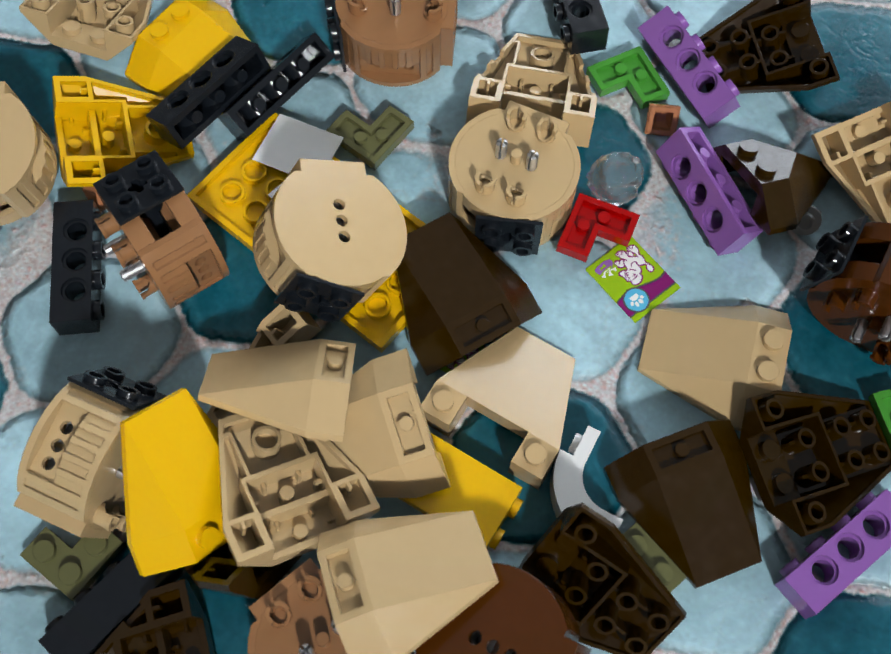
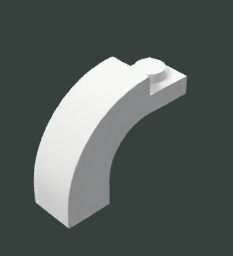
[550,425,623,529]

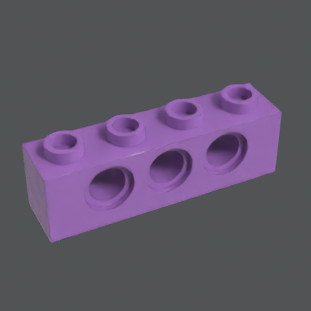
[638,5,740,128]
[656,127,764,256]
[774,489,891,619]

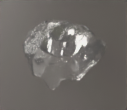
[586,151,644,206]

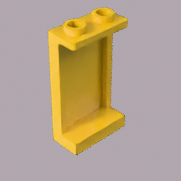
[398,432,524,550]

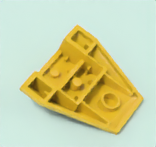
[125,0,250,98]
[52,76,194,187]
[120,388,227,577]

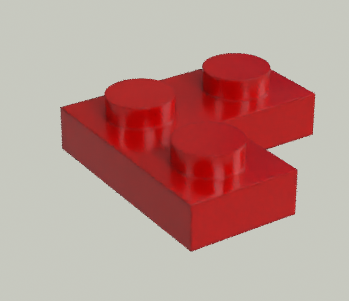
[556,193,640,262]

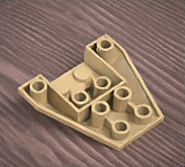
[19,0,153,61]
[198,339,356,442]
[331,348,451,498]
[316,510,499,654]

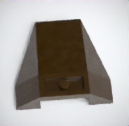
[697,0,840,94]
[396,212,542,376]
[739,390,891,537]
[603,420,762,589]
[519,503,686,654]

